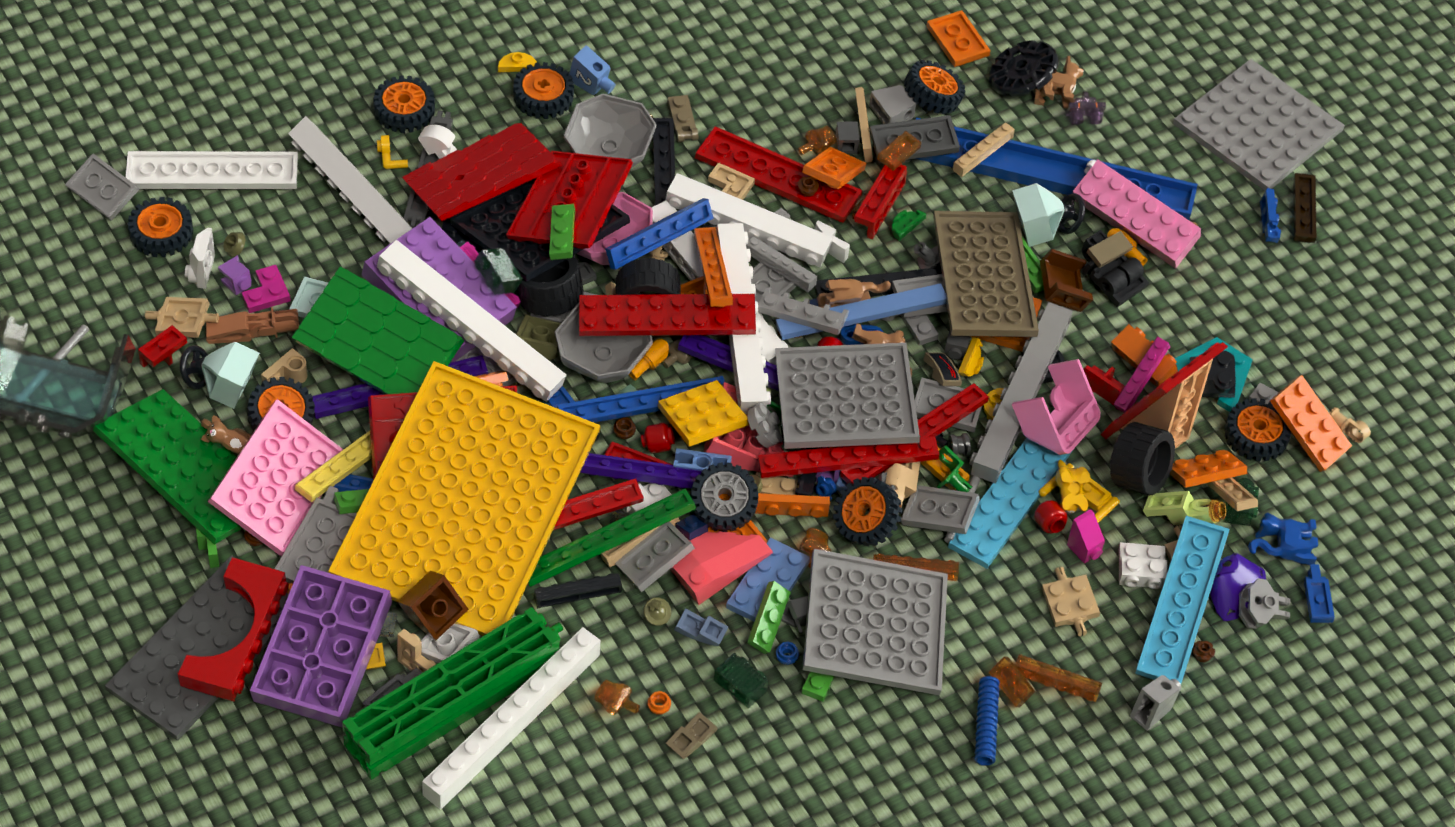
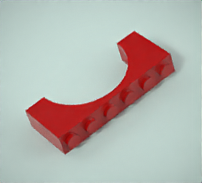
[178,557,289,702]

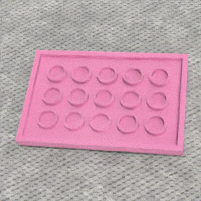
[208,399,343,557]

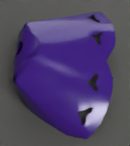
[1210,553,1266,621]

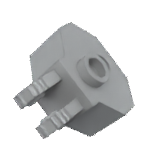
[1239,578,1290,629]

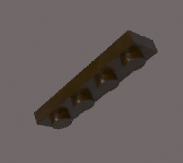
[1293,173,1317,243]

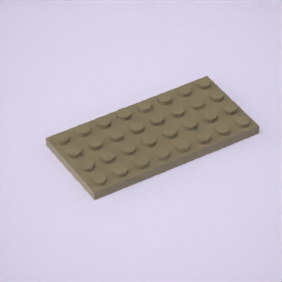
[933,211,1039,337]

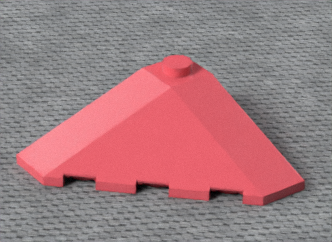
[704,382,794,477]
[670,531,773,605]

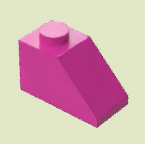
[1067,509,1105,564]

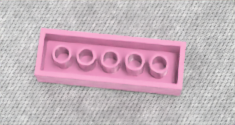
[1073,160,1201,269]

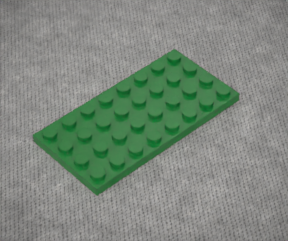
[93,389,243,545]

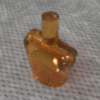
[798,125,837,155]
[800,528,831,568]
[595,679,640,715]

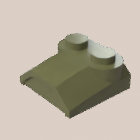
[516,314,561,360]

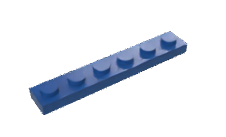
[605,198,714,270]

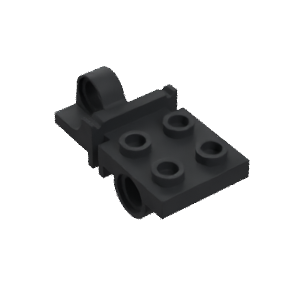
[1081,230,1149,307]

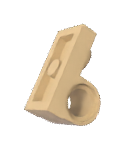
[261,348,308,384]

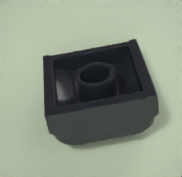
[1190,351,1236,398]

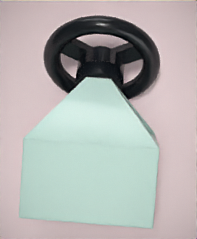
[1012,183,1085,247]
[180,342,260,409]

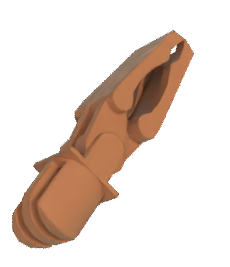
[206,307,299,344]

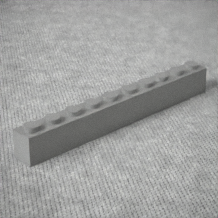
[969,302,1073,484]

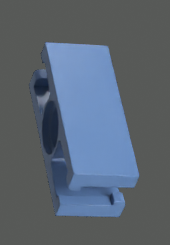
[673,448,732,471]

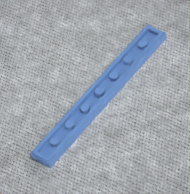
[776,283,947,340]

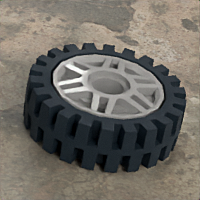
[691,462,758,532]

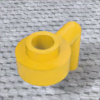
[377,135,408,169]

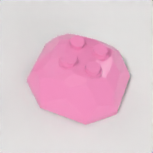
[576,192,653,265]

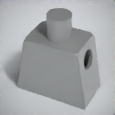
[869,85,920,124]
[1130,675,1181,731]

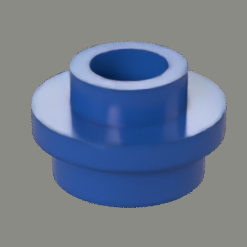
[776,642,799,664]

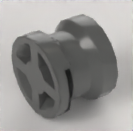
[948,433,971,455]

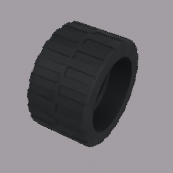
[514,255,584,317]
[616,258,681,295]
[1110,422,1175,496]

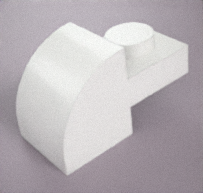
[418,125,457,159]

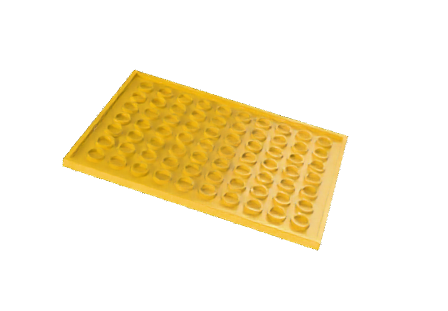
[328,361,600,636]

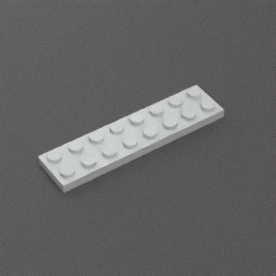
[126,151,298,189]

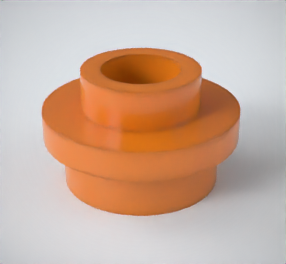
[648,691,671,714]

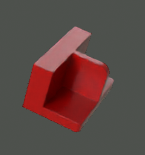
[138,325,187,367]
[1083,365,1125,405]

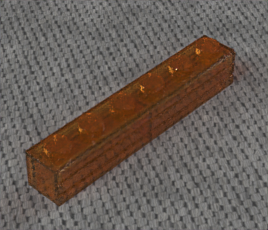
[873,554,959,581]
[1013,654,1102,702]

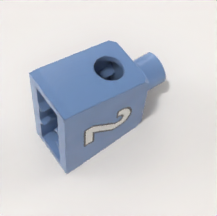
[569,45,616,95]

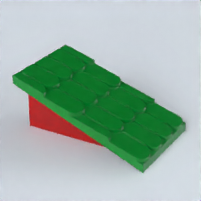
[292,266,464,395]

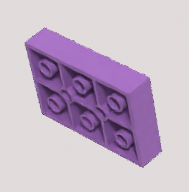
[362,217,517,363]
[250,565,392,728]

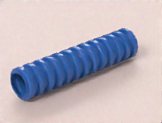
[974,676,1000,766]

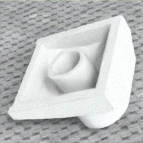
[185,228,215,289]
[421,624,479,663]

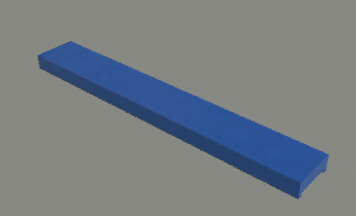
[914,118,1198,220]

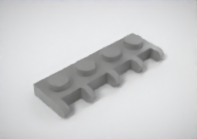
[758,287,849,335]

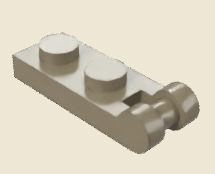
[667,95,699,142]

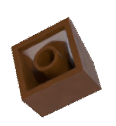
[398,570,469,641]

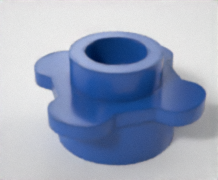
[814,476,837,501]

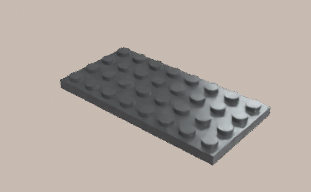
[105,555,289,741]

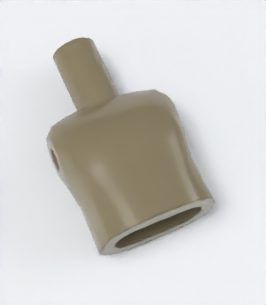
[662,336,693,368]

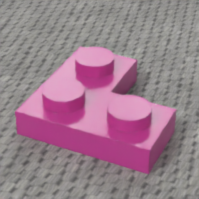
[242,265,291,313]

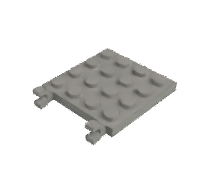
[275,486,357,583]

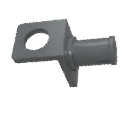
[914,242,940,269]

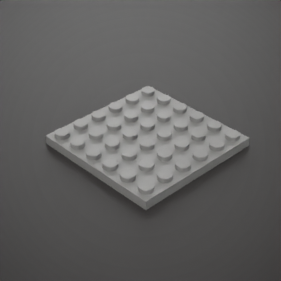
[1173,59,1345,191]
[775,343,920,449]
[802,549,948,695]

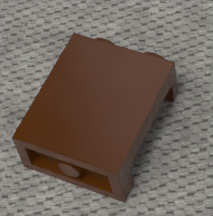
[1040,249,1093,312]

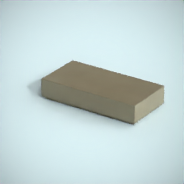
[1087,231,1133,268]

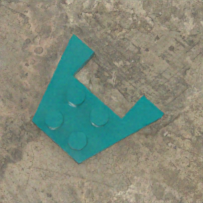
[1175,337,1253,412]

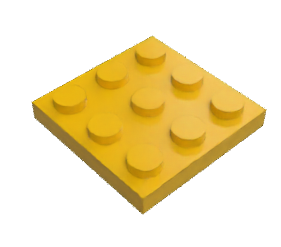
[658,380,749,447]

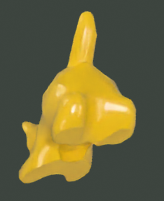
[1056,460,1090,513]

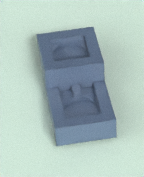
[674,609,728,646]

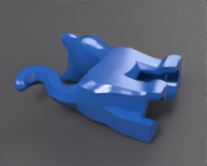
[1248,513,1319,565]

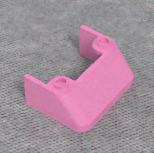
[1012,359,1100,455]

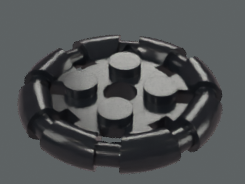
[989,40,1059,97]

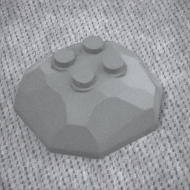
[564,94,656,168]
[555,303,653,383]

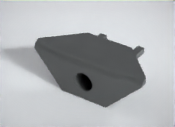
[781,596,808,634]

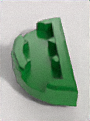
[892,210,927,241]

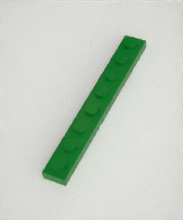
[528,488,696,587]

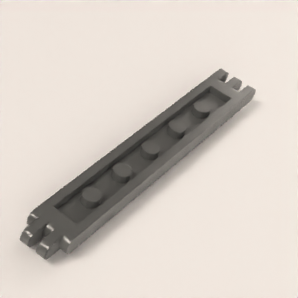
[403,110,453,228]

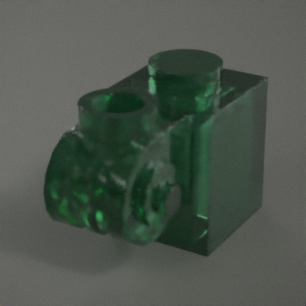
[1223,478,1259,526]

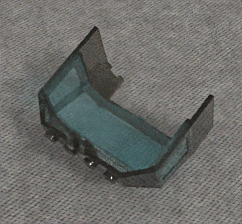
[0,303,136,439]

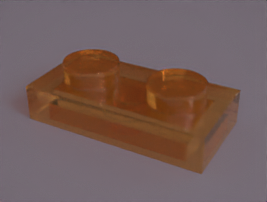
[878,131,922,171]
[989,657,1036,707]

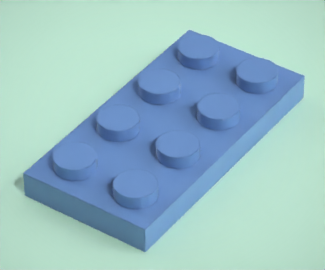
[726,538,810,622]

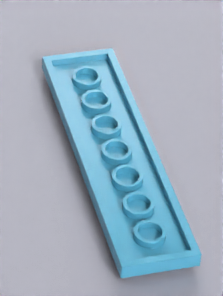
[948,438,1075,569]
[1135,516,1230,684]

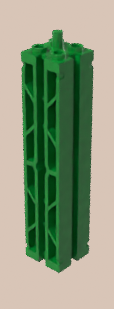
[342,607,563,780]

